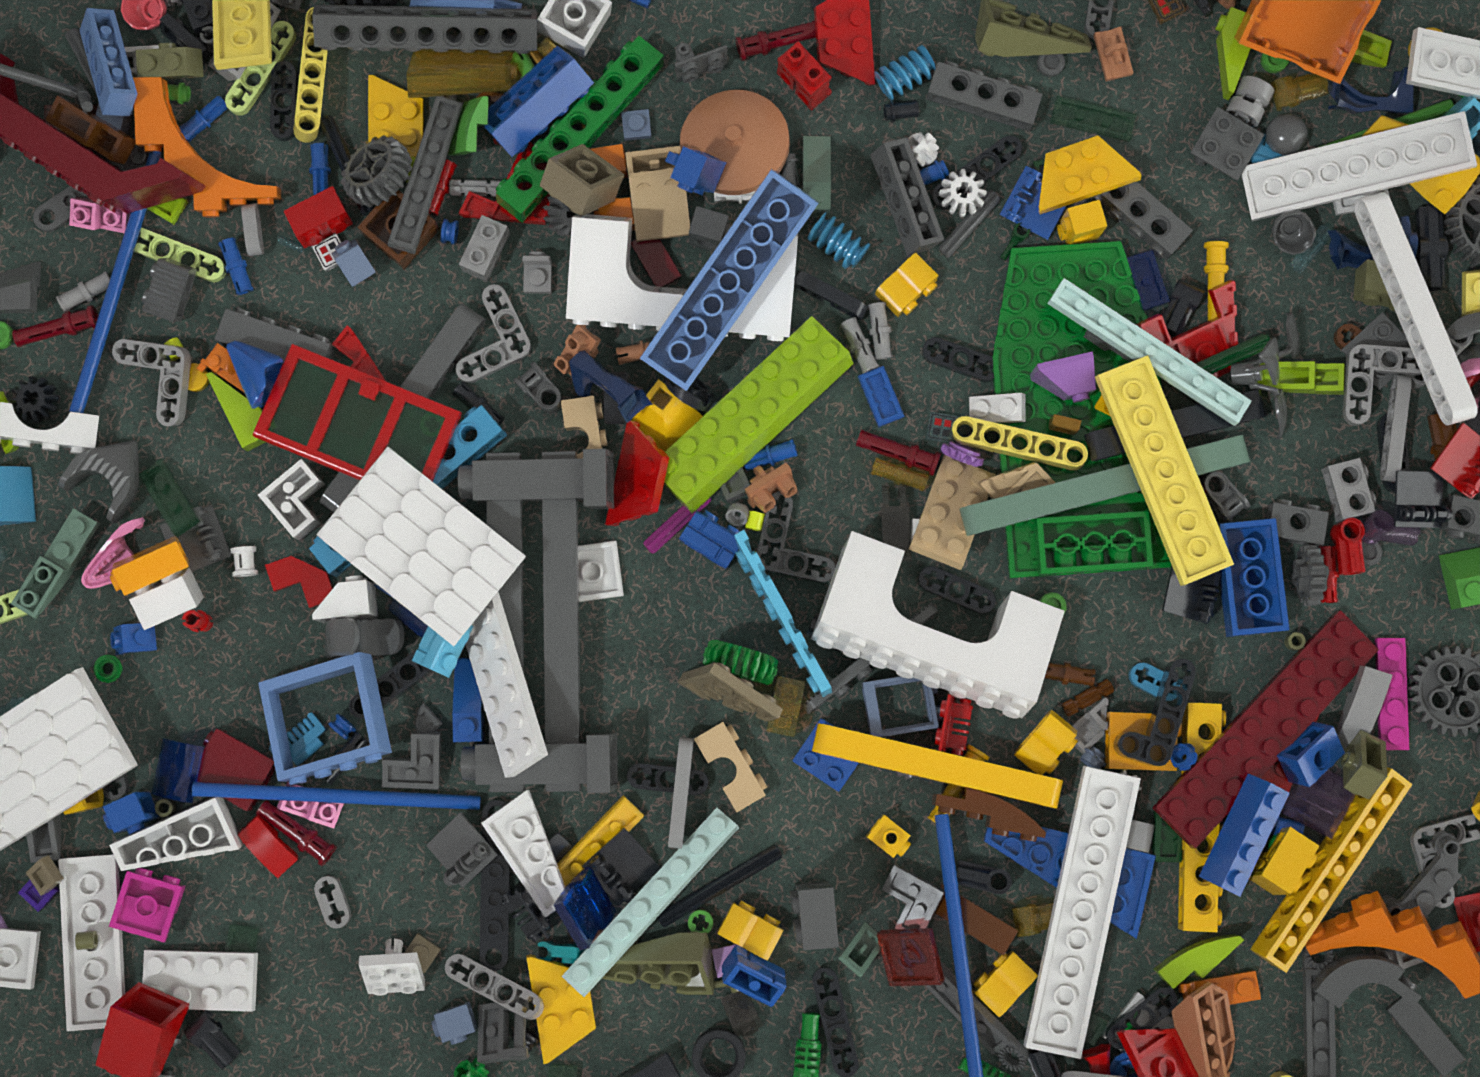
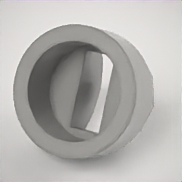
[726,502,749,526]

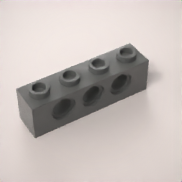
[926,61,1042,132]
[870,137,944,256]
[1089,181,1193,260]

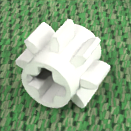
[908,132,939,167]

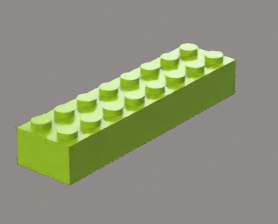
[664,316,853,514]

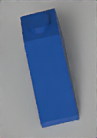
[452,658,485,742]

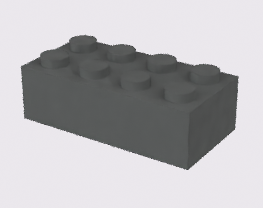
[790,881,839,950]

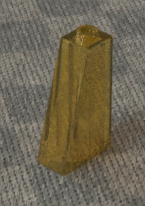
[407,49,518,98]

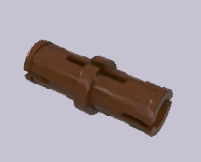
[1044,662,1095,687]

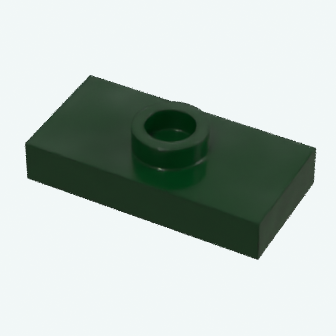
[1152,804,1183,863]

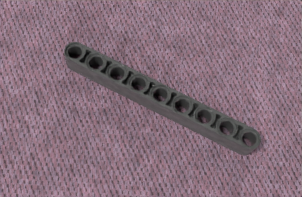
[320,303,486,513]

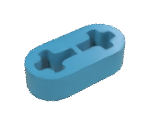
[1128,663,1180,701]

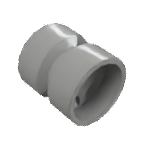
[1226,76,1275,128]

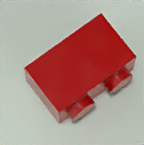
[284,186,353,249]

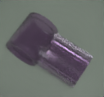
[1361,510,1420,546]

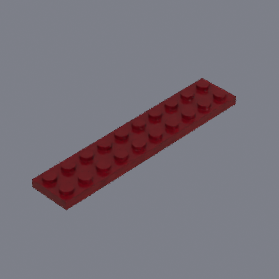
[1152,610,1379,849]

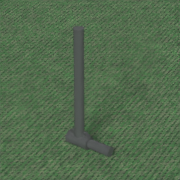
[0,64,93,112]

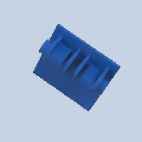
[1000,166,1066,240]
[792,718,859,792]

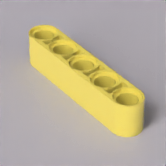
[293,7,328,143]
[952,416,1088,470]

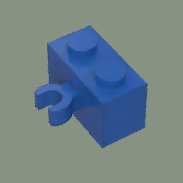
[665,146,727,195]

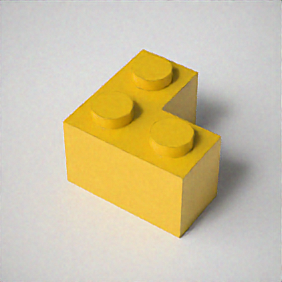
[1249,827,1319,895]

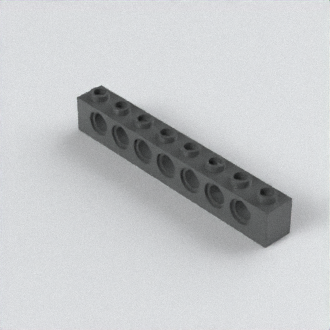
[312,5,537,54]

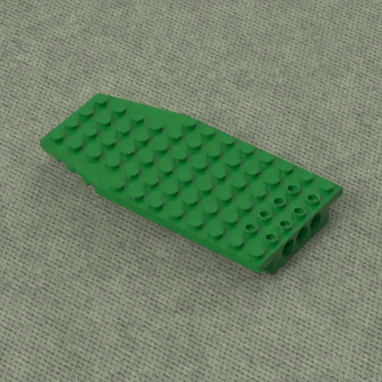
[992,241,1172,579]

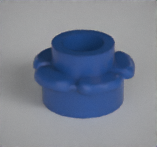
[1170,743,1198,771]

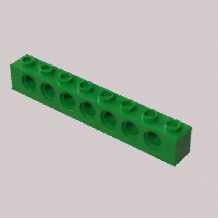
[496,36,664,223]

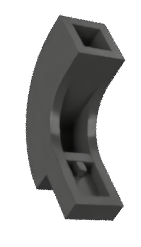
[1311,953,1422,1008]

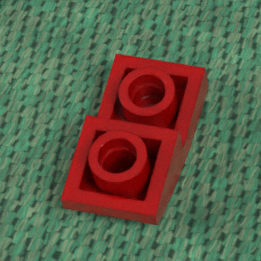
[238,815,298,878]

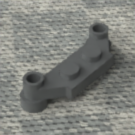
[1381,831,1462,918]

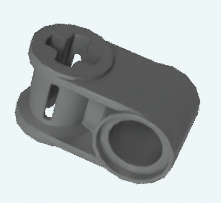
[513,361,563,414]
[1200,472,1251,523]

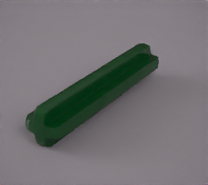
[1196,334,1270,374]

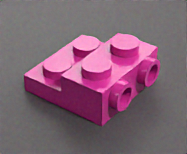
[109,867,185,942]

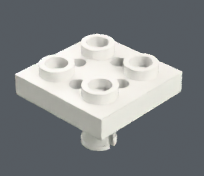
[359,939,425,996]

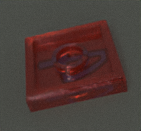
[877,928,945,986]

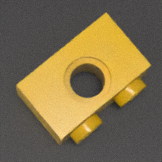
[1057,200,1107,245]

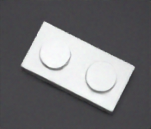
[969,393,1026,423]

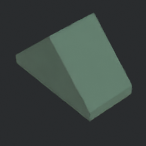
[837,922,887,977]

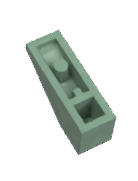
[802,136,831,217]

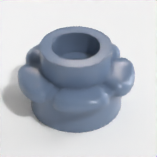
[1080,747,1106,769]

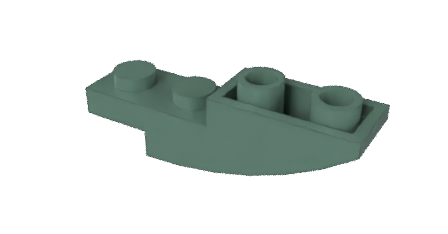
[11,508,100,618]

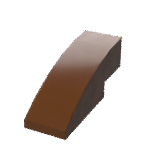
[45,95,136,165]
[935,884,1018,956]

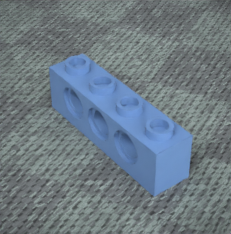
[80,8,137,116]

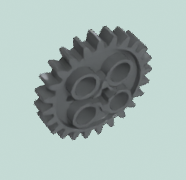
[1407,646,1480,737]

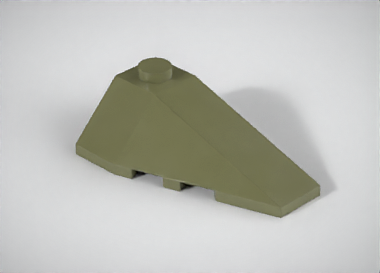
[975,0,1092,57]
[601,931,714,995]

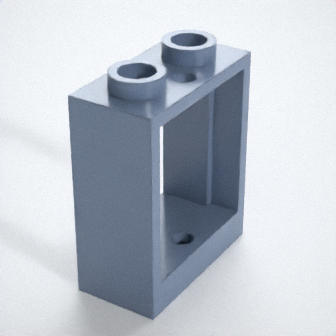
[861,677,942,737]

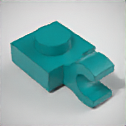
[538,941,590,963]

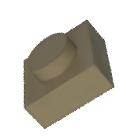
[26,855,64,896]
[404,933,441,973]

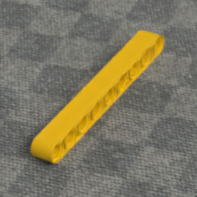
[812,723,1063,809]

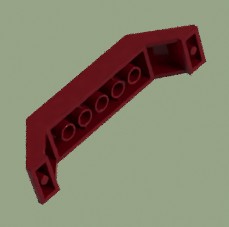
[0,53,205,214]

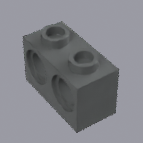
[1439,495,1480,544]

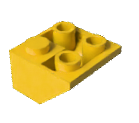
[630,379,703,452]

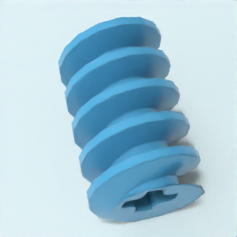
[874,45,936,101]
[808,212,870,269]

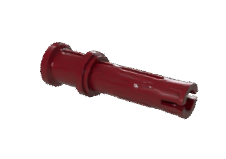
[735,20,816,61]
[12,305,98,347]
[856,429,941,476]
[256,800,337,867]

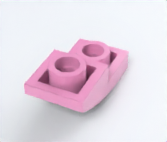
[69,197,131,233]
[277,782,344,828]

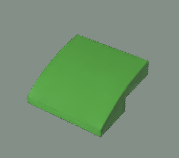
[448,96,488,156]

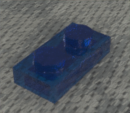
[1127,250,1170,311]

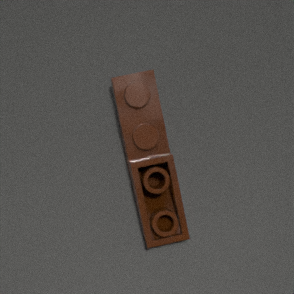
[932,787,1046,842]

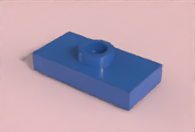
[857,366,904,428]

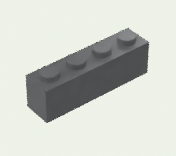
[214,307,335,379]

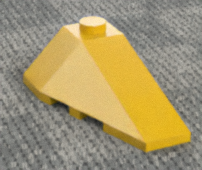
[1362,115,1480,214]

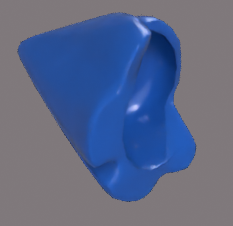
[226,340,290,409]

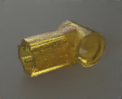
[1270,73,1328,111]
[1011,902,1054,937]

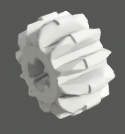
[939,169,987,217]

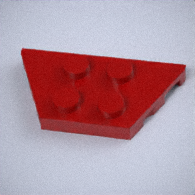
[814,0,875,86]
[605,421,670,526]
[1117,1028,1199,1077]

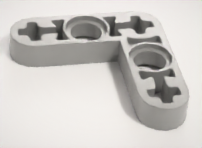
[456,284,531,383]
[112,339,191,426]
[1343,344,1421,426]
[1410,813,1480,908]

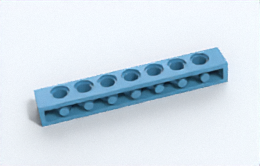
[309,405,507,577]

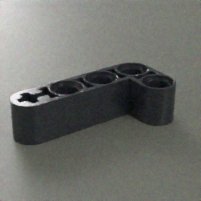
[1113,659,1196,766]

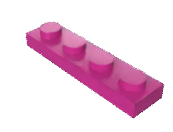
[1375,638,1409,750]

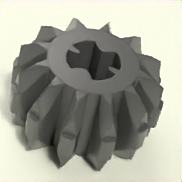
[542,195,576,236]

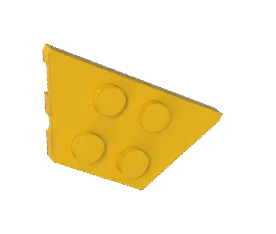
[368,75,424,158]
[1038,136,1141,215]
[526,954,596,1064]

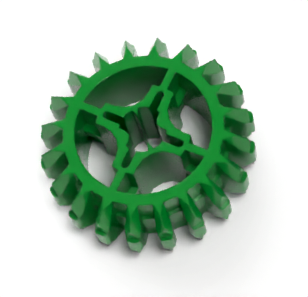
[703,640,778,685]

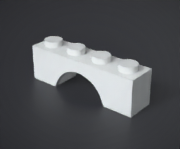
[0,402,99,454]

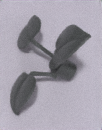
[1231,312,1300,439]

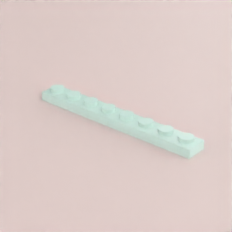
[1047,278,1251,426]
[562,808,739,997]

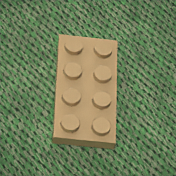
[909,454,996,570]

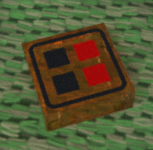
[1148,0,1186,25]

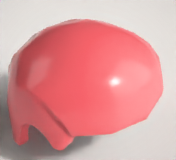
[120,0,167,30]

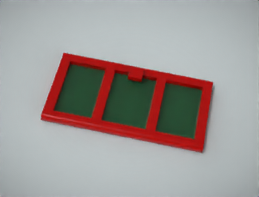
[253,344,462,482]

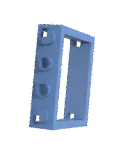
[258,652,392,786]

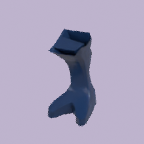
[1322,67,1413,114]
[1327,216,1418,270]
[569,350,653,423]

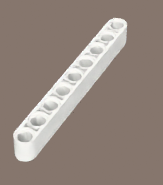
[1354,192,1477,425]

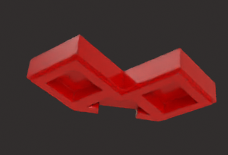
[265,556,333,608]

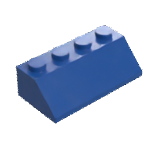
[483,45,594,157]
[1218,518,1289,637]
[1199,774,1290,897]

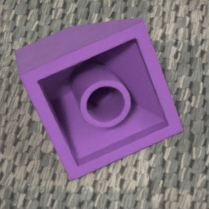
[1030,352,1096,403]

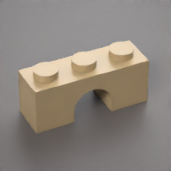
[561,396,608,459]
[694,722,768,812]

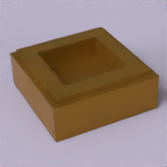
[1048,414,1082,435]

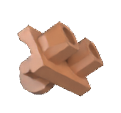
[1093,27,1133,81]
[554,325,601,376]
[745,463,797,513]

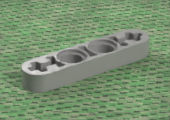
[1380,374,1412,482]
[668,737,694,849]
[445,954,544,1020]

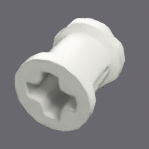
[230,546,258,577]

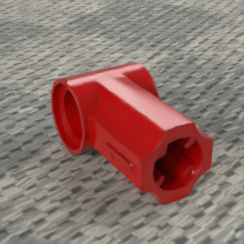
[1330,518,1365,575]

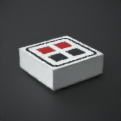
[312,234,341,272]

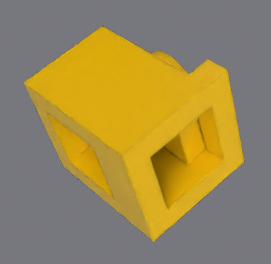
[866,814,911,858]

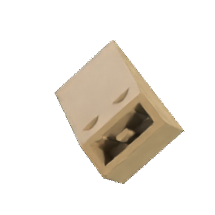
[625,146,690,242]

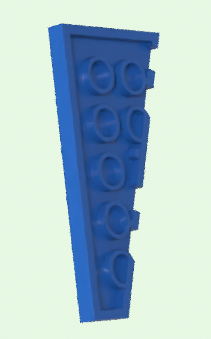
[983,826,1156,939]

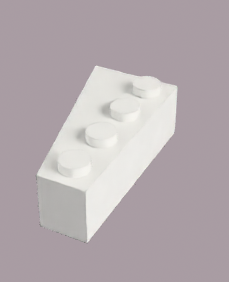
[109,797,244,871]

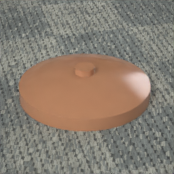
[680,90,790,195]

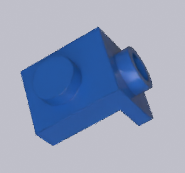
[110,623,157,655]

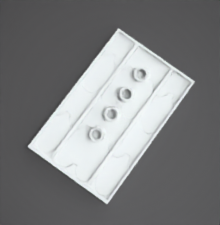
[316,446,526,646]
[0,667,138,851]

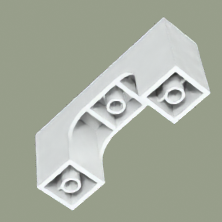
[566,214,798,341]
[811,531,1064,718]

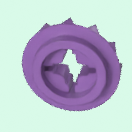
[941,441,984,467]

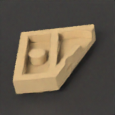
[978,462,1055,499]

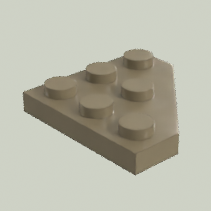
[678,663,783,722]

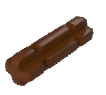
[1061,679,1115,716]

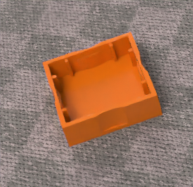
[1234,0,1381,84]

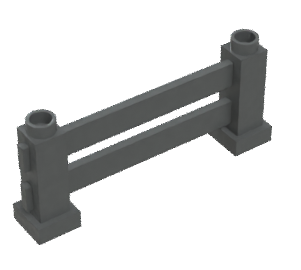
[458,449,618,793]

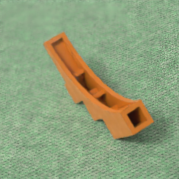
[133,77,281,218]
[1305,891,1480,999]

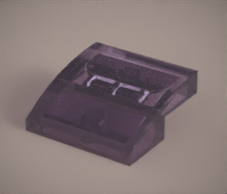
[1281,770,1356,839]

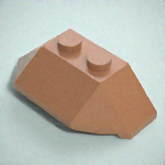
[1172,982,1235,1077]

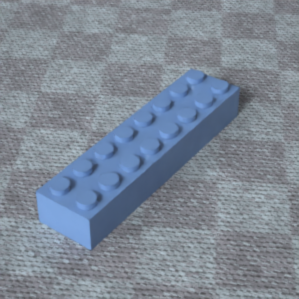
[640,168,819,391]

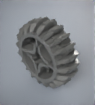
[341,135,413,208]

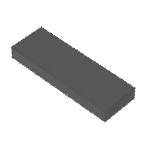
[1386,996,1465,1077]

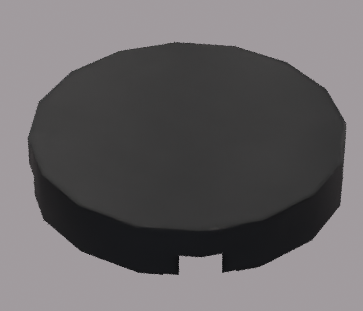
[664,376,715,411]

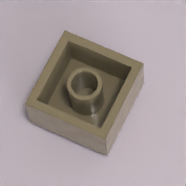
[540,144,624,217]

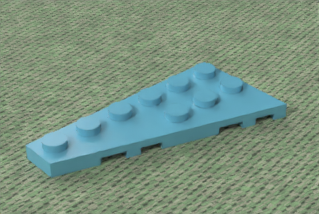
[734,530,832,697]

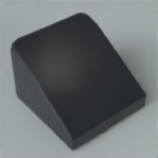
[549,831,574,864]

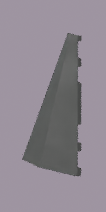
[0,261,41,314]

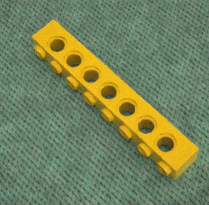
[1178,703,1226,932]
[1250,767,1412,973]

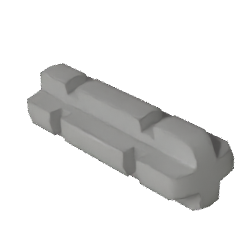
[449,179,501,197]

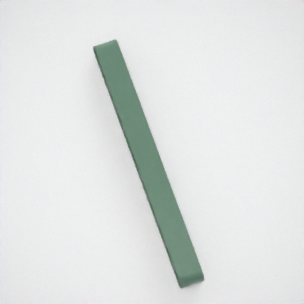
[959,435,1251,536]

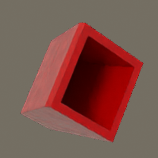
[95,982,189,1077]

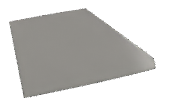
[1072,697,1108,754]

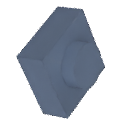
[621,109,652,141]

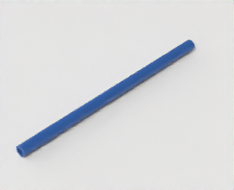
[69,151,164,413]
[192,782,480,810]
[935,814,983,1077]

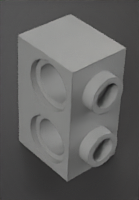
[459,215,510,282]
[1321,458,1376,522]

